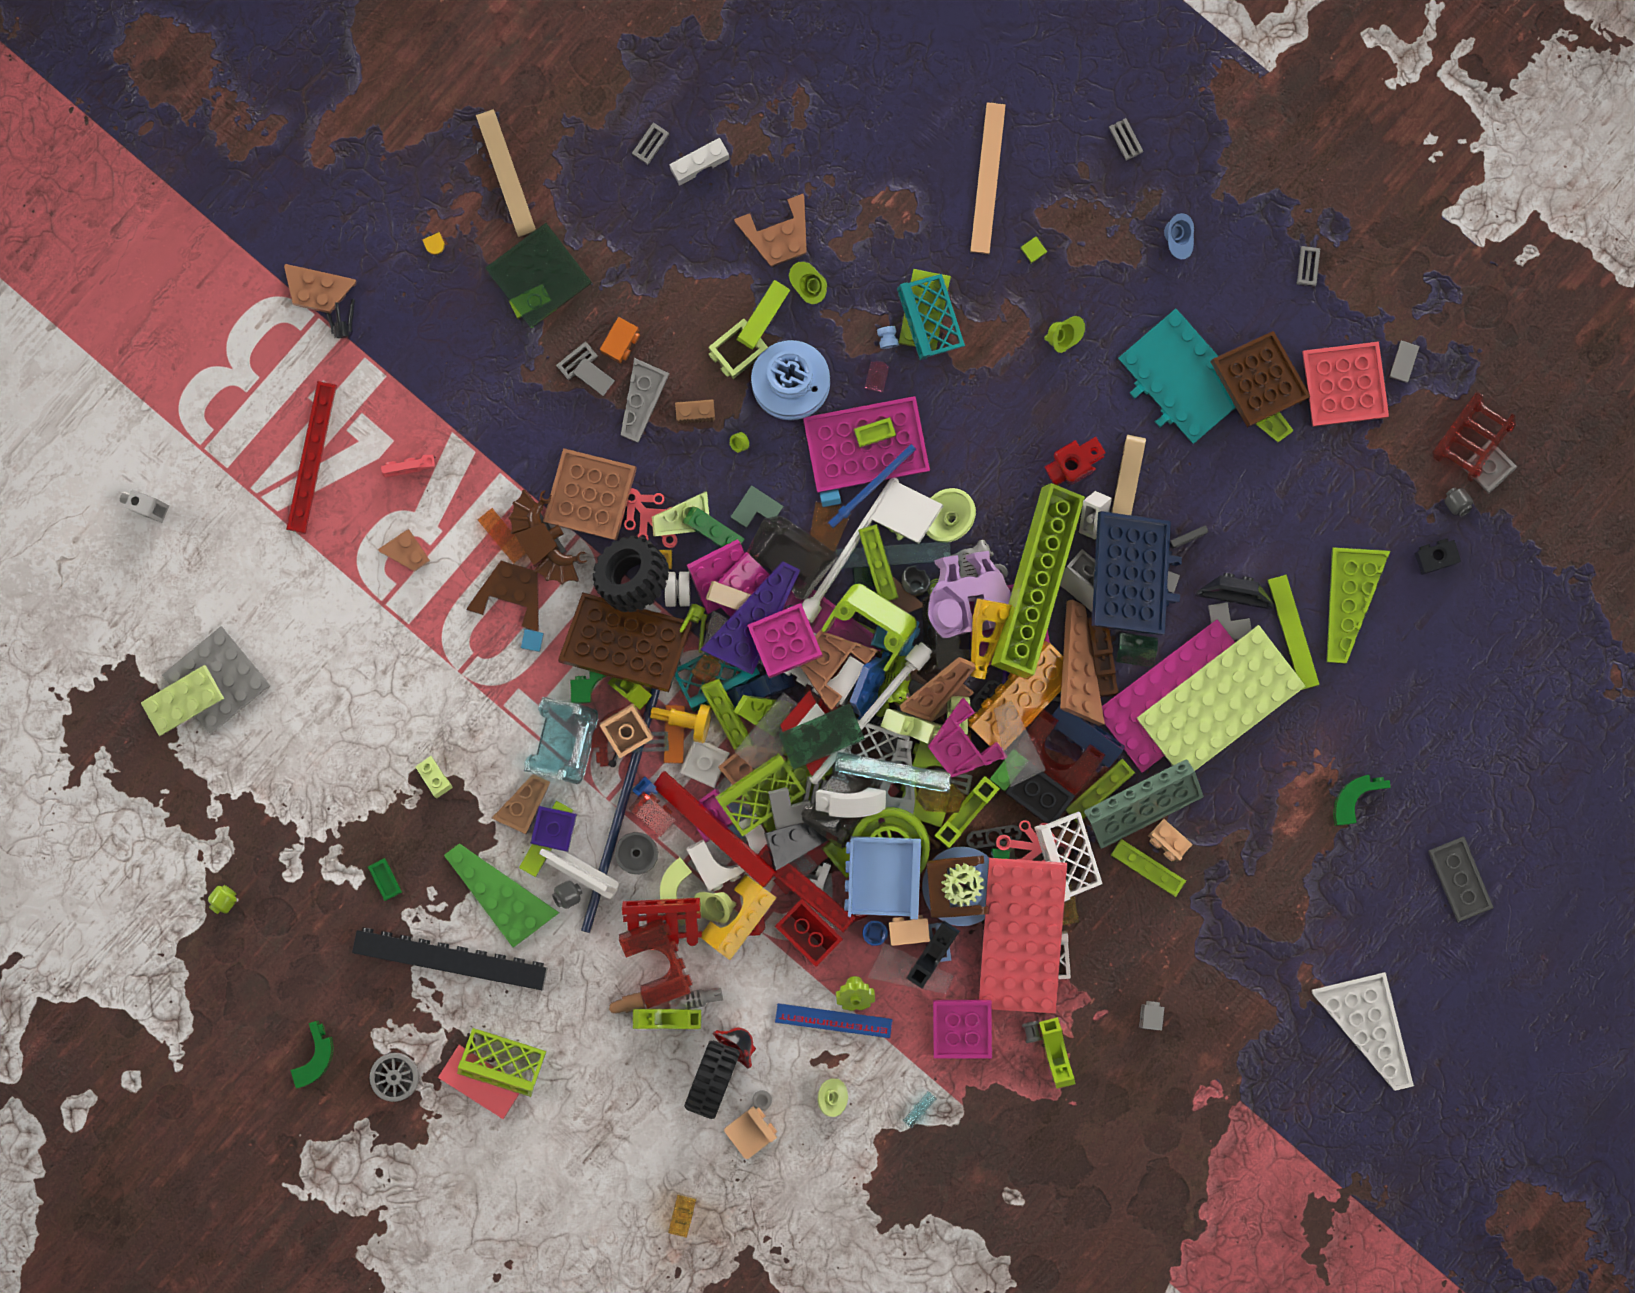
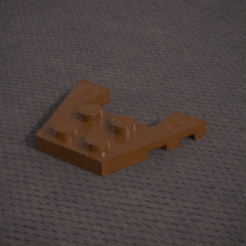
[466,561,539,632]

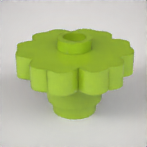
[836,976,875,1011]

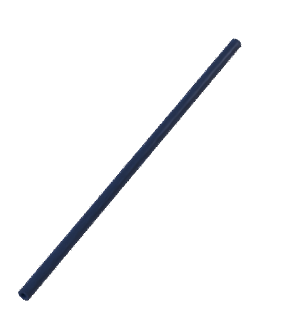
[581,617,677,933]

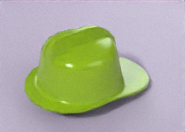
[789,262,827,304]
[1044,316,1085,353]

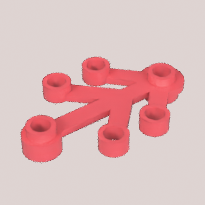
[624,488,678,549]
[996,820,1071,861]

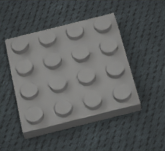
[162,626,270,734]

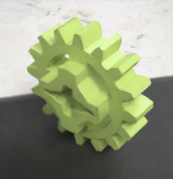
[941,863,984,907]

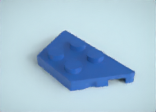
[850,651,892,720]

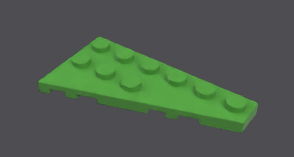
[444,844,560,948]

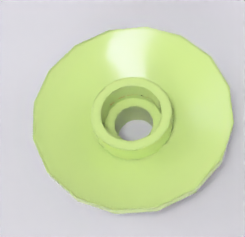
[817,1078,848,1117]

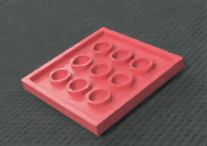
[1302,342,1389,427]

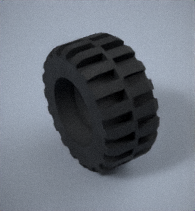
[593,536,669,612]
[684,1040,740,1119]

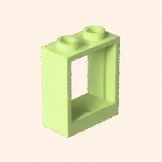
[709,319,768,379]

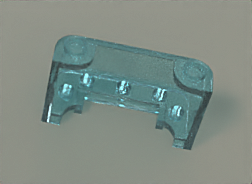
[524,697,598,784]

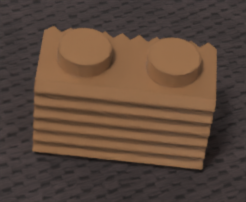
[675,400,715,424]

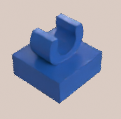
[632,777,658,802]

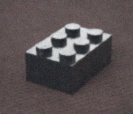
[1004,761,1075,824]

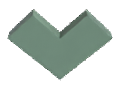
[731,485,783,528]

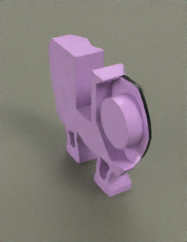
[927,551,1011,638]

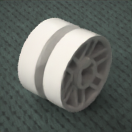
[665,571,690,607]

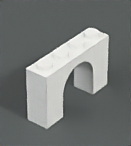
[784,632,864,707]
[686,813,767,891]

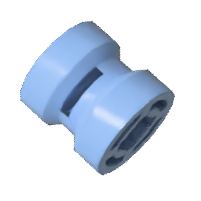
[877,326,899,349]

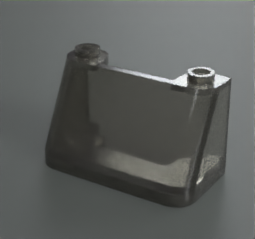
[747,516,837,599]
[801,754,882,849]

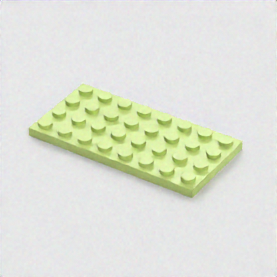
[1136,625,1305,771]

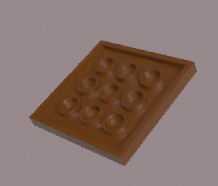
[1210,331,1311,428]

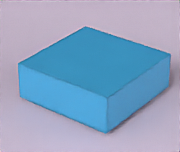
[819,489,841,507]
[521,629,544,652]

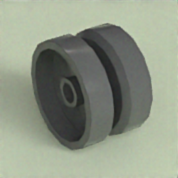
[615,832,659,875]

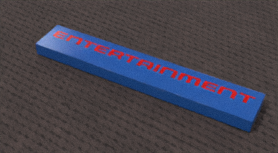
[775,1003,893,1038]

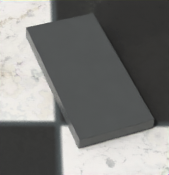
[1428,836,1494,922]

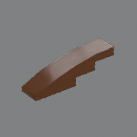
[1088,618,1118,697]

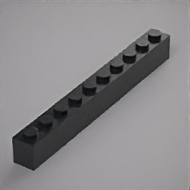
[352,927,548,991]

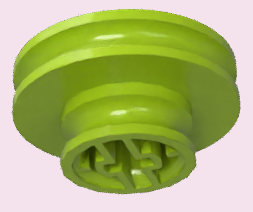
[852,807,930,874]

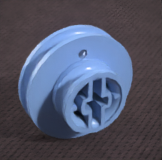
[751,340,830,420]
[922,847,989,926]

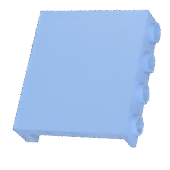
[844,836,921,919]

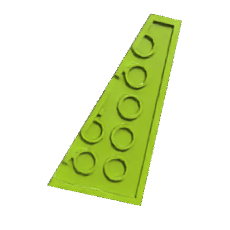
[1327,548,1390,664]

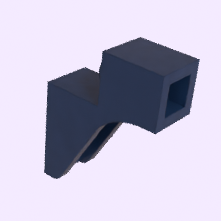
[727,673,796,708]

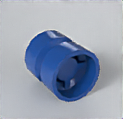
[862,921,888,946]

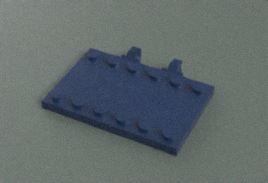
[1092,511,1182,635]

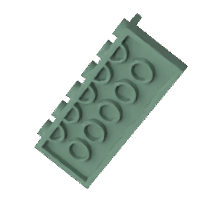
[1084,759,1204,849]

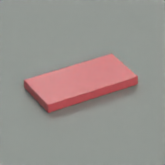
[438,1044,519,1119]

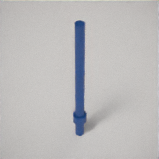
[828,444,916,528]

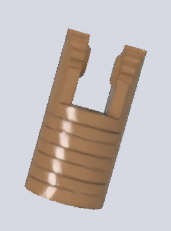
[609,992,645,1014]

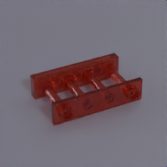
[1432,391,1516,482]

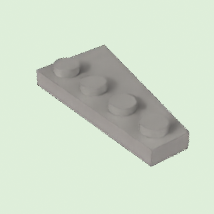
[621,358,670,443]

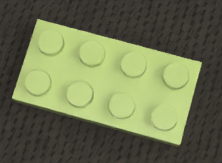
[141,665,224,736]

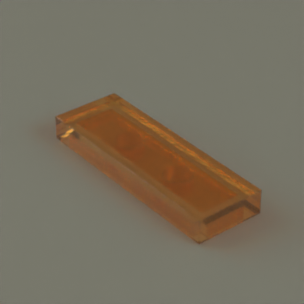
[477,508,526,564]

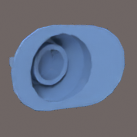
[1164,213,1194,259]

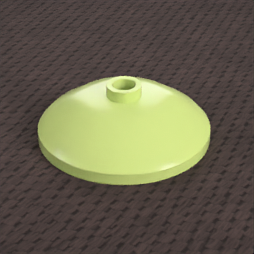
[926,488,976,543]

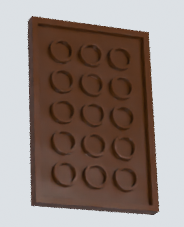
[558,592,692,693]

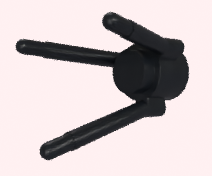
[326,299,355,338]

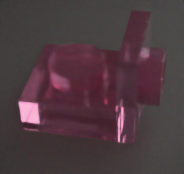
[865,361,889,393]

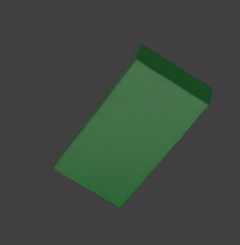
[368,858,403,901]

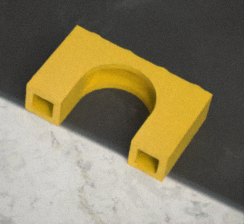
[700,874,776,960]

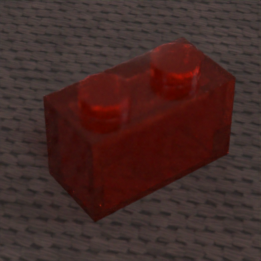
[628,792,676,837]

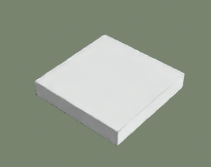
[679,741,730,788]

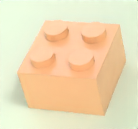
[600,703,653,758]
[888,915,930,946]

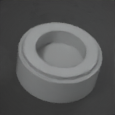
[752,1090,772,1110]

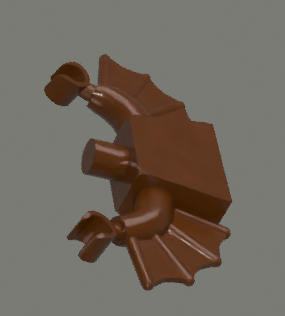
[508,490,588,585]

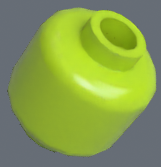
[208,885,237,914]

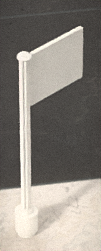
[802,478,943,624]

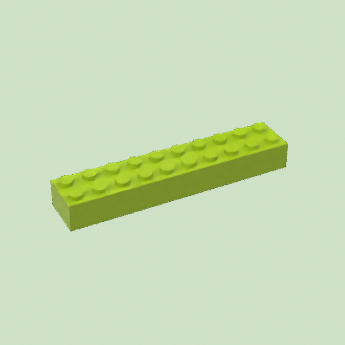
[991,483,1085,678]

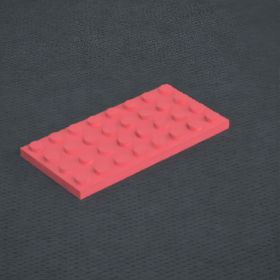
[979,858,1067,1014]

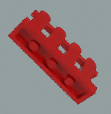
[622,898,702,949]

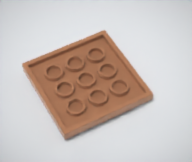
[543,448,637,541]

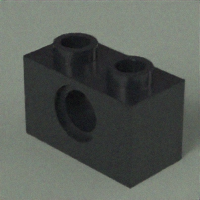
[1415,538,1461,575]

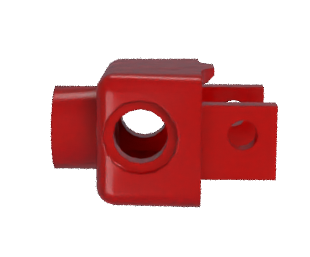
[1044,437,1106,485]

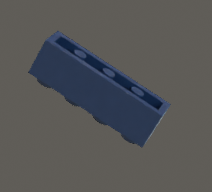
[1047,705,1125,768]

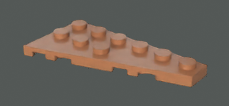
[1060,600,1105,726]

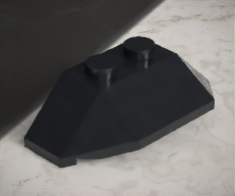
[1195,573,1274,610]

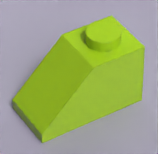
[608,677,652,710]

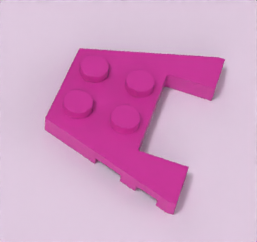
[928,697,1008,778]

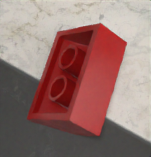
[774,899,843,967]

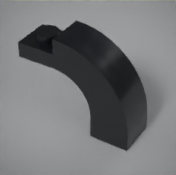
[906,921,960,989]

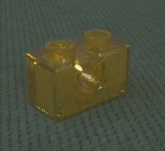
[916,782,965,813]
[668,1193,697,1238]

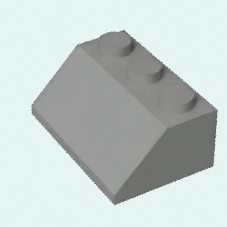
[1060,549,1095,612]

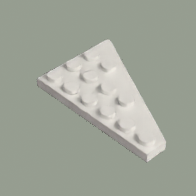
[1311,972,1414,1091]

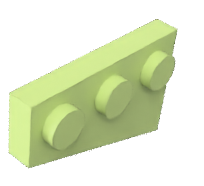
[652,492,709,536]

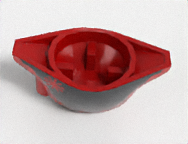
[712,1027,756,1069]

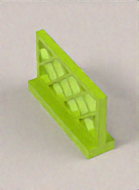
[715,753,806,836]
[457,1028,546,1097]

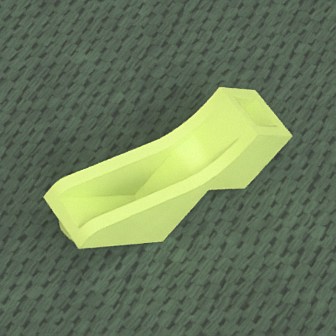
[880,708,943,744]

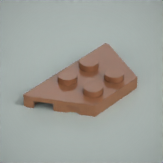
[284,264,357,314]

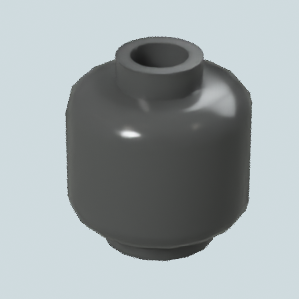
[1444,488,1473,517]
[552,881,582,909]

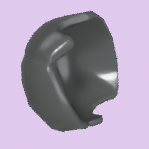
[902,565,930,596]

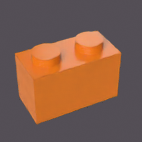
[600,317,640,364]

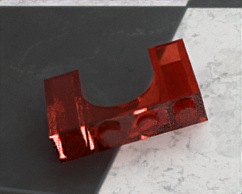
[1014,709,1105,795]
[619,918,693,1009]

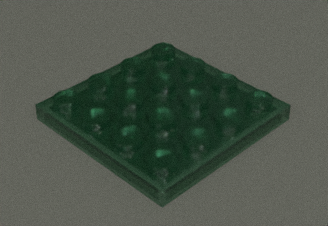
[485,223,592,328]

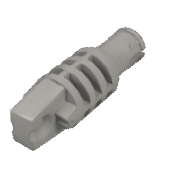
[669,988,723,1009]

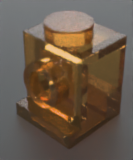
[691,654,722,684]

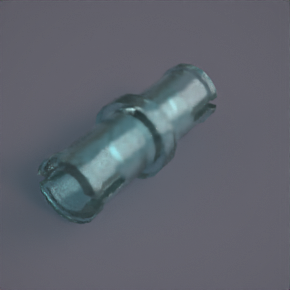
[902,1091,937,1128]

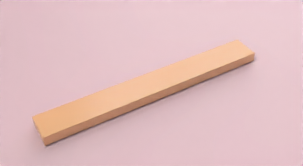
[970,103,1006,254]

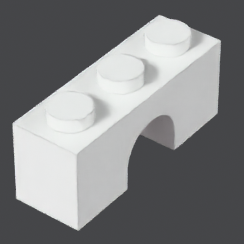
[669,138,729,186]

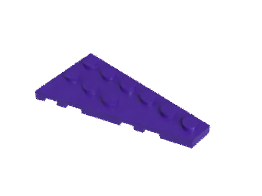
[700,562,800,675]

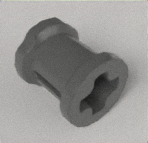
[1022,1021,1043,1043]

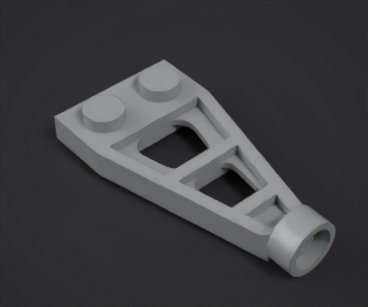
[879,739,915,814]

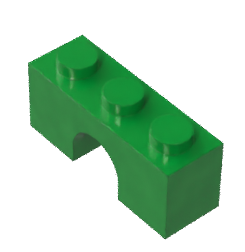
[682,507,744,548]

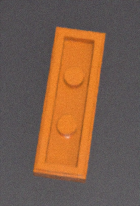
[664,705,685,764]

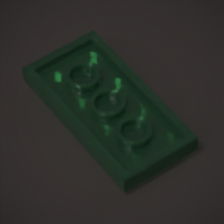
[779,704,865,770]

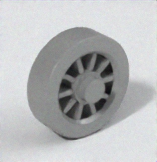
[370,1053,420,1102]

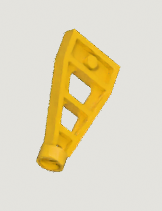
[970,598,1012,679]

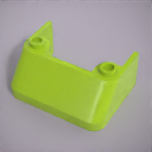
[821,584,917,672]

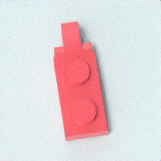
[381,455,435,478]

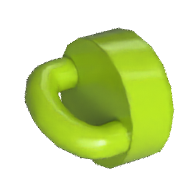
[730,432,749,453]

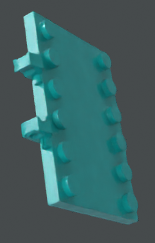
[1118,308,1236,444]

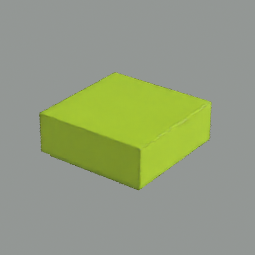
[1020,237,1047,264]

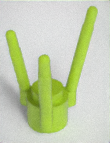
[679,604,708,653]

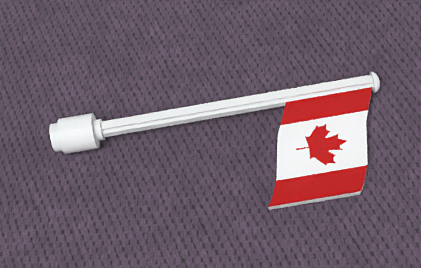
[780,642,932,785]

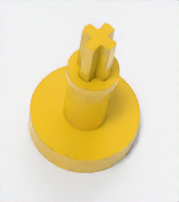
[650,704,712,743]

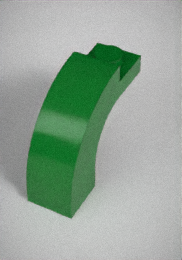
[1333,775,1391,826]
[290,1021,334,1089]

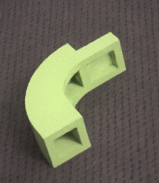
[660,857,693,926]

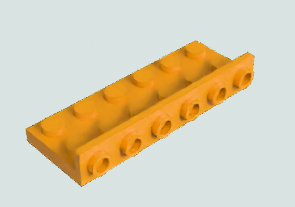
[968,641,1063,751]

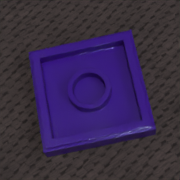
[530,806,577,852]

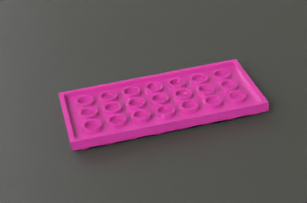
[1102,619,1235,773]

